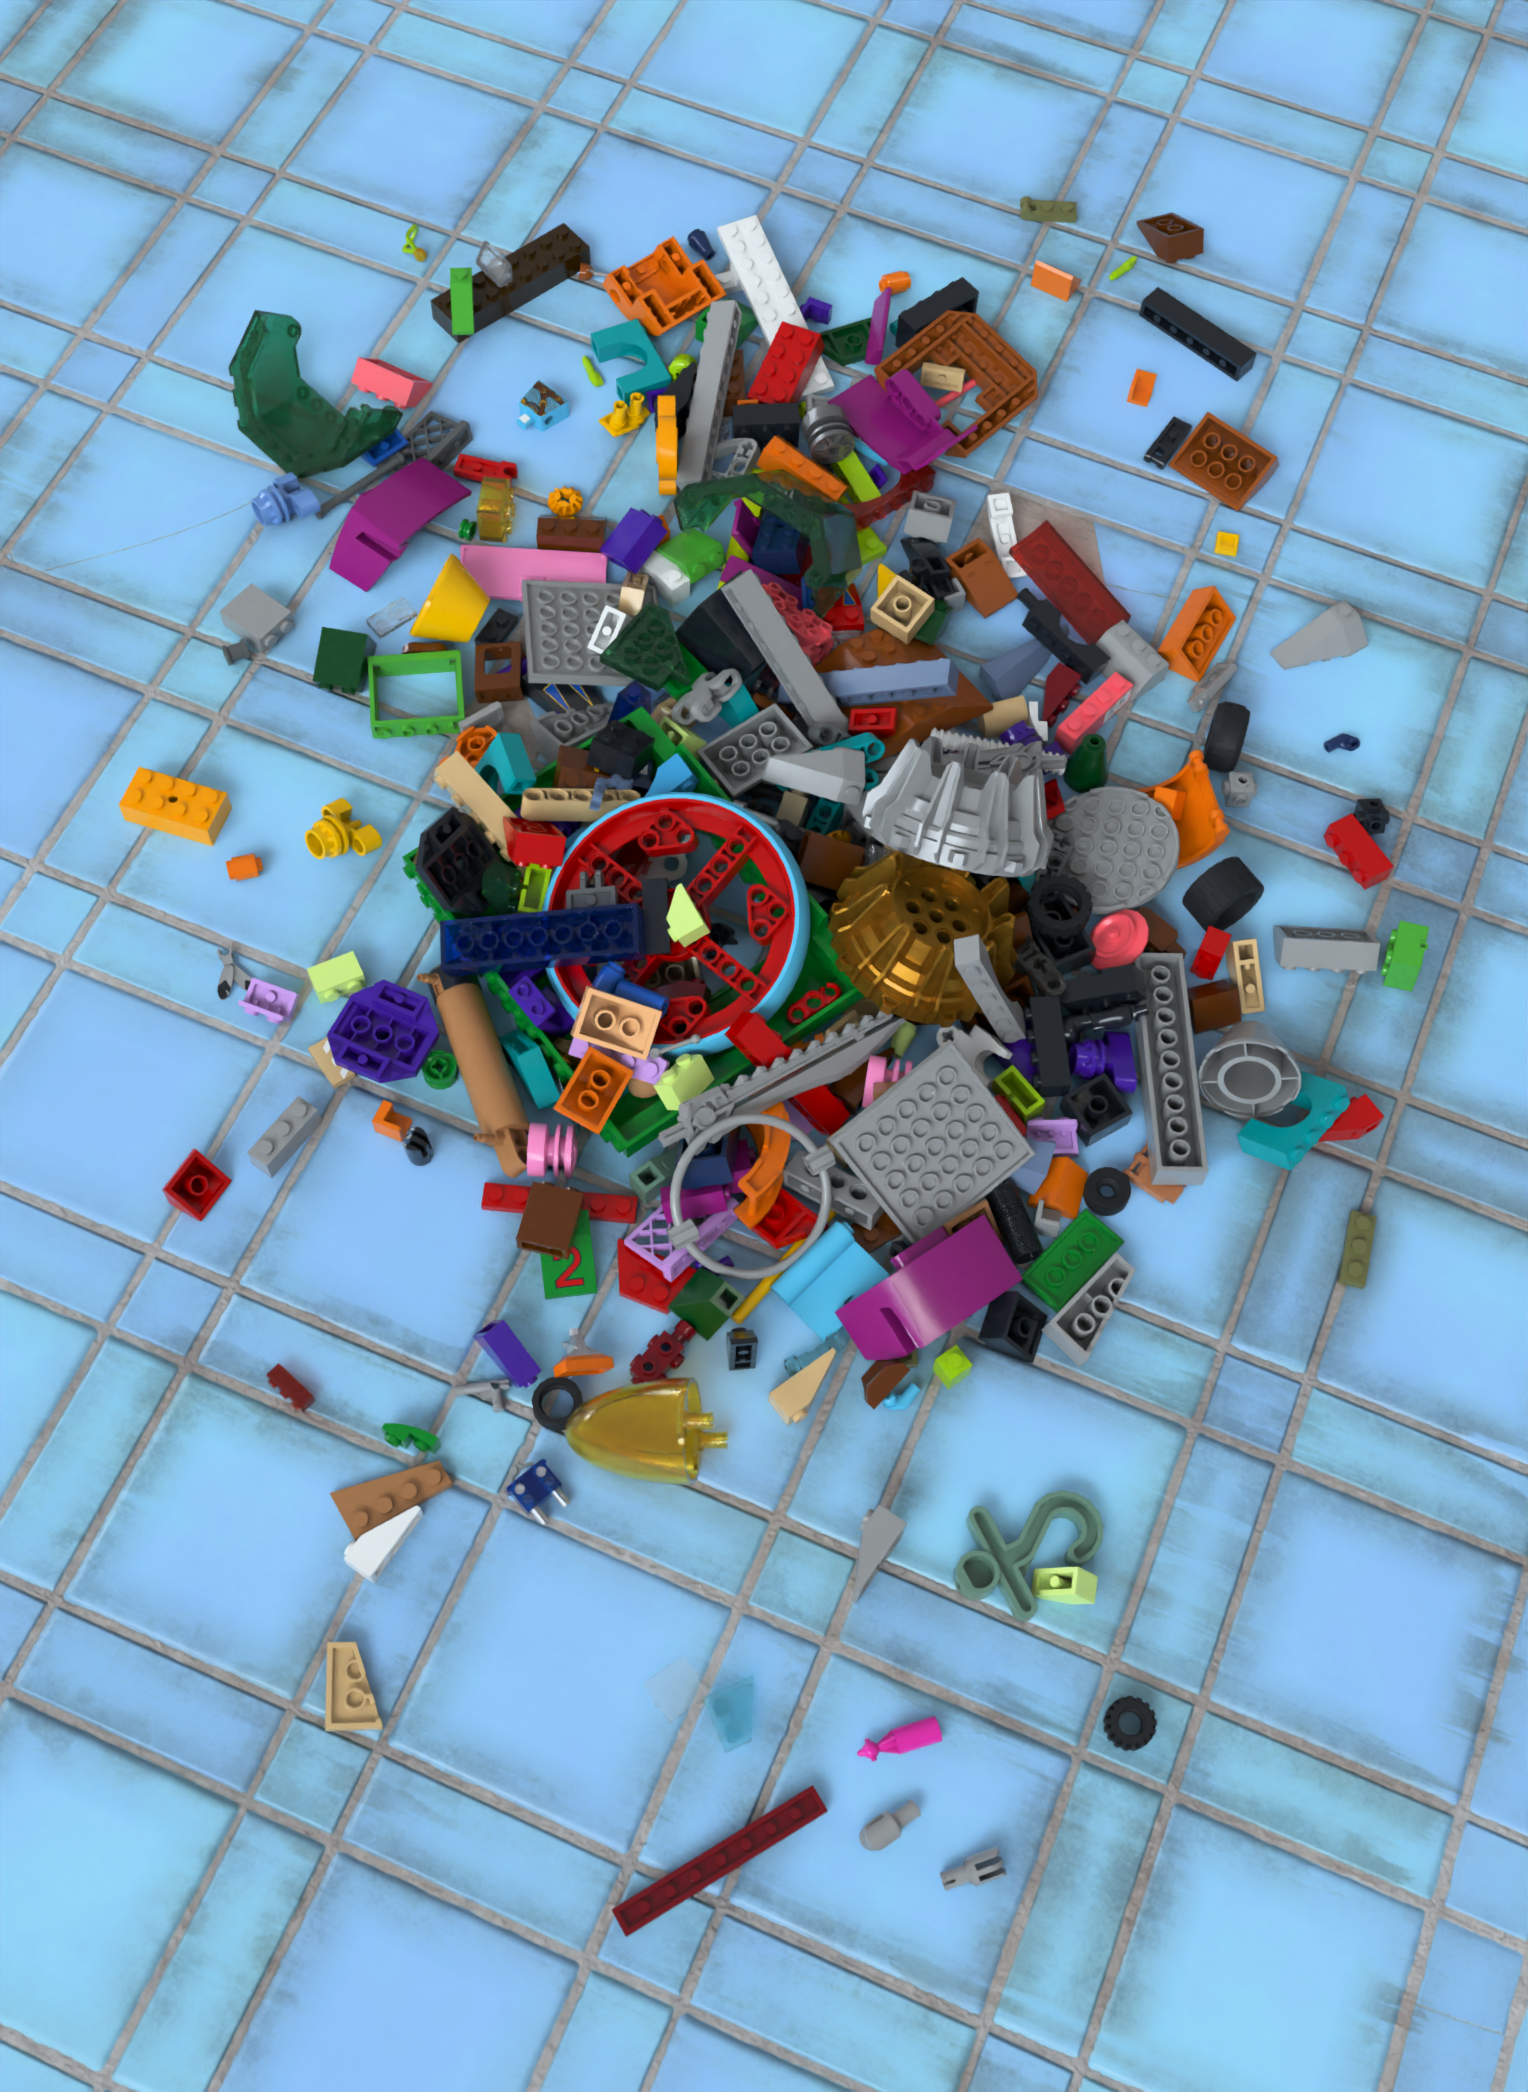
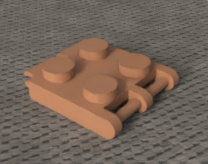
[1122,1139,1187,1204]

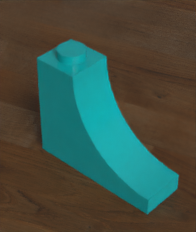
[718,683,760,729]
[499,1028,560,1110]

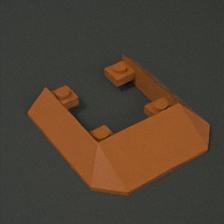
[874,310,1038,458]

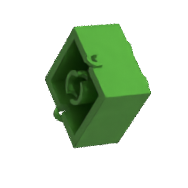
[1380,921,1429,992]

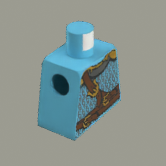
[517,380,569,431]

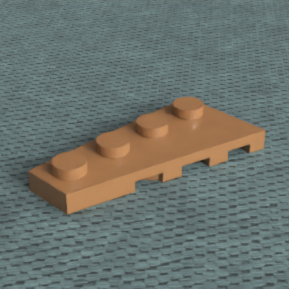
[330,1460,453,1541]

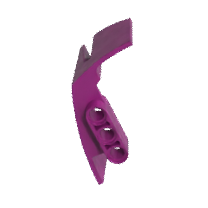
[828,369,978,474]
[329,457,472,592]
[835,1214,1023,1360]

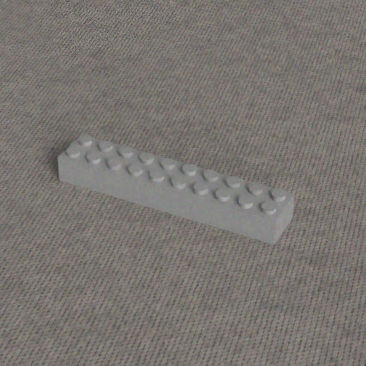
[1132,953,1208,1185]

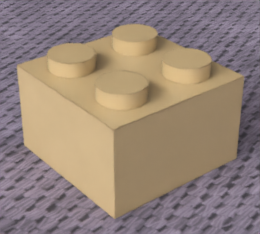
[870,575,935,645]

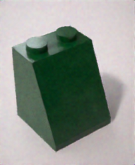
[313,627,377,695]

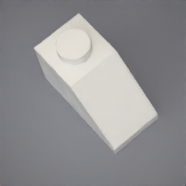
[587,605,633,657]

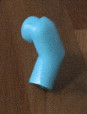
[883,1383,920,1410]

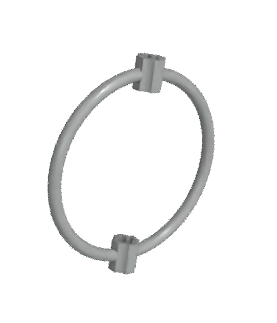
[666,1113,836,1280]

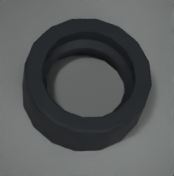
[532,1377,583,1431]

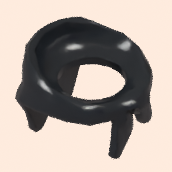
[706,922,738,960]

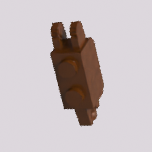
[1132,907,1186,959]

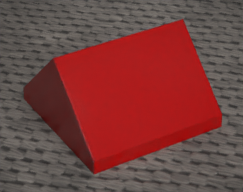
[162,1149,232,1221]

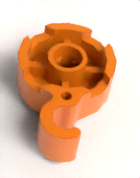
[439,725,497,769]

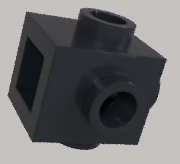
[1353,798,1390,835]

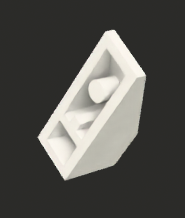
[344,1505,424,1584]

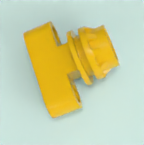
[305,798,382,859]

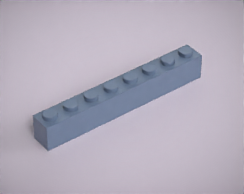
[777,658,959,712]

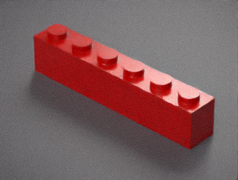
[724,1011,851,1136]

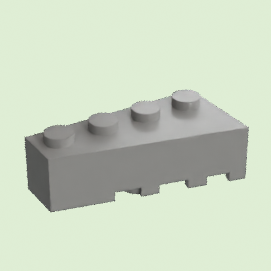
[1042,1252,1136,1367]

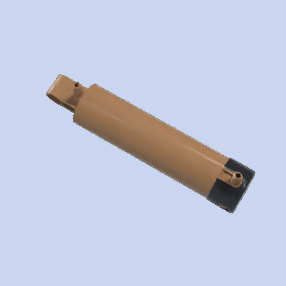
[417,959,530,1178]

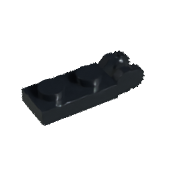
[751,663,780,699]

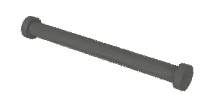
[314,452,406,520]

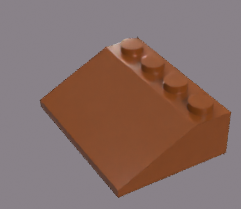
[1168,412,1280,512]

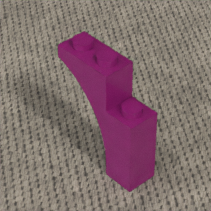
[660,1139,757,1223]

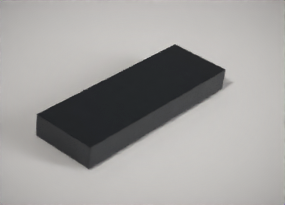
[641,878,672,956]

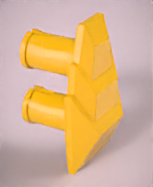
[598,392,651,437]

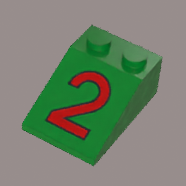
[540,1210,597,1300]

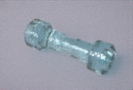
[783,1332,846,1377]

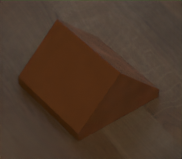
[1187,979,1242,1034]

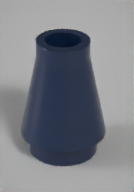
[687,229,715,261]

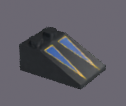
[521,672,604,713]

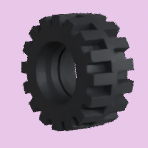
[1103,1696,1157,1751]

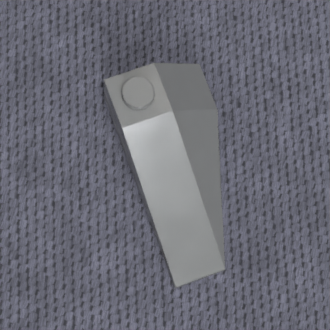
[1270,600,1368,670]

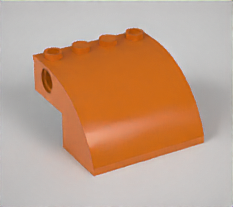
[602,236,727,336]

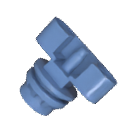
[251,472,321,527]

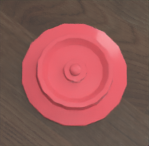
[1089,909,1149,970]

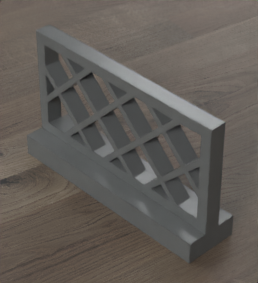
[377,411,473,476]

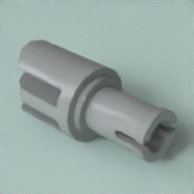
[859,1800,921,1851]
[939,1846,1007,1891]

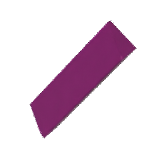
[865,287,892,365]
[720,555,803,611]

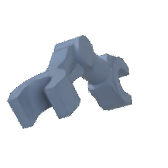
[589,774,634,811]

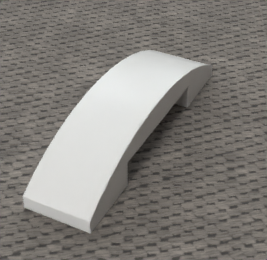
[987,492,1026,579]

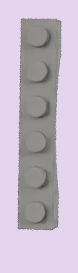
[954,934,1026,1043]

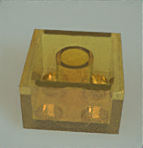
[476,477,516,543]

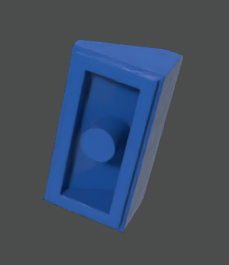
[360,426,409,467]

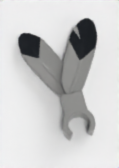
[217,945,251,1000]

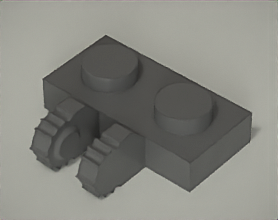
[566,870,618,917]

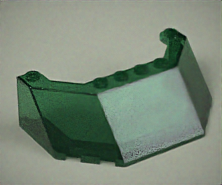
[229,310,403,479]
[673,469,863,619]

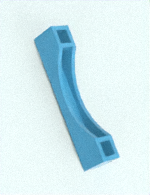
[565,753,699,850]

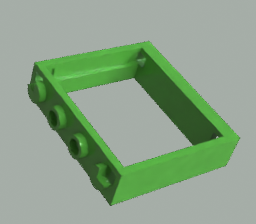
[368,650,466,739]

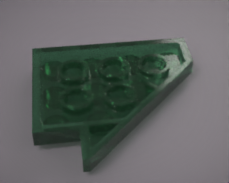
[599,601,690,692]

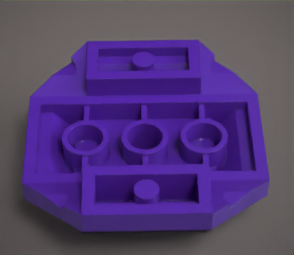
[327,979,440,1083]

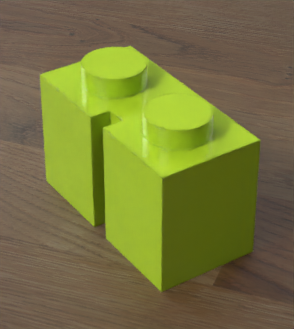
[517,863,552,921]
[991,1065,1045,1125]

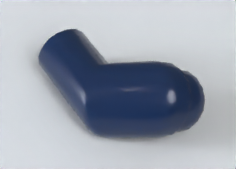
[1324,733,1360,753]

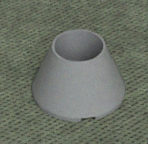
[1198,1021,1301,1118]

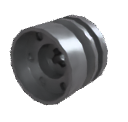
[801,404,855,464]

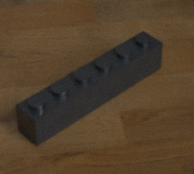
[1139,287,1257,381]

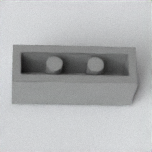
[247,1096,322,1178]

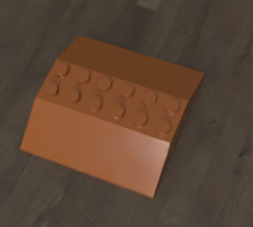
[814,627,993,763]

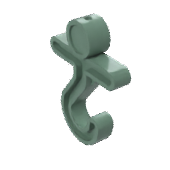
[953,1490,1104,1622]

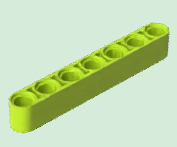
[798,401,883,515]

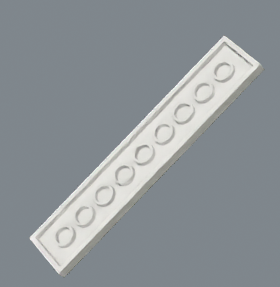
[717,215,835,402]

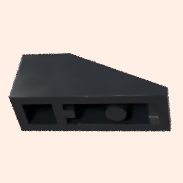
[726,1328,758,1371]

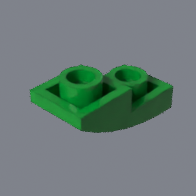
[381,1423,441,1454]

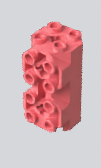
[761,582,834,668]

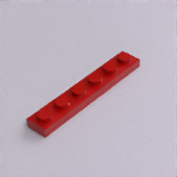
[481,1182,638,1224]

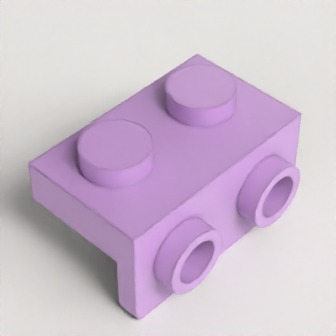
[238,977,300,1025]
[1025,1117,1079,1158]

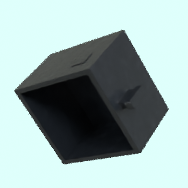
[673,570,795,684]

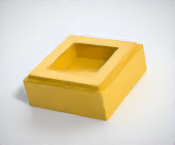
[1214,531,1239,557]

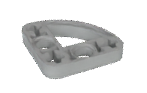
[708,438,760,498]

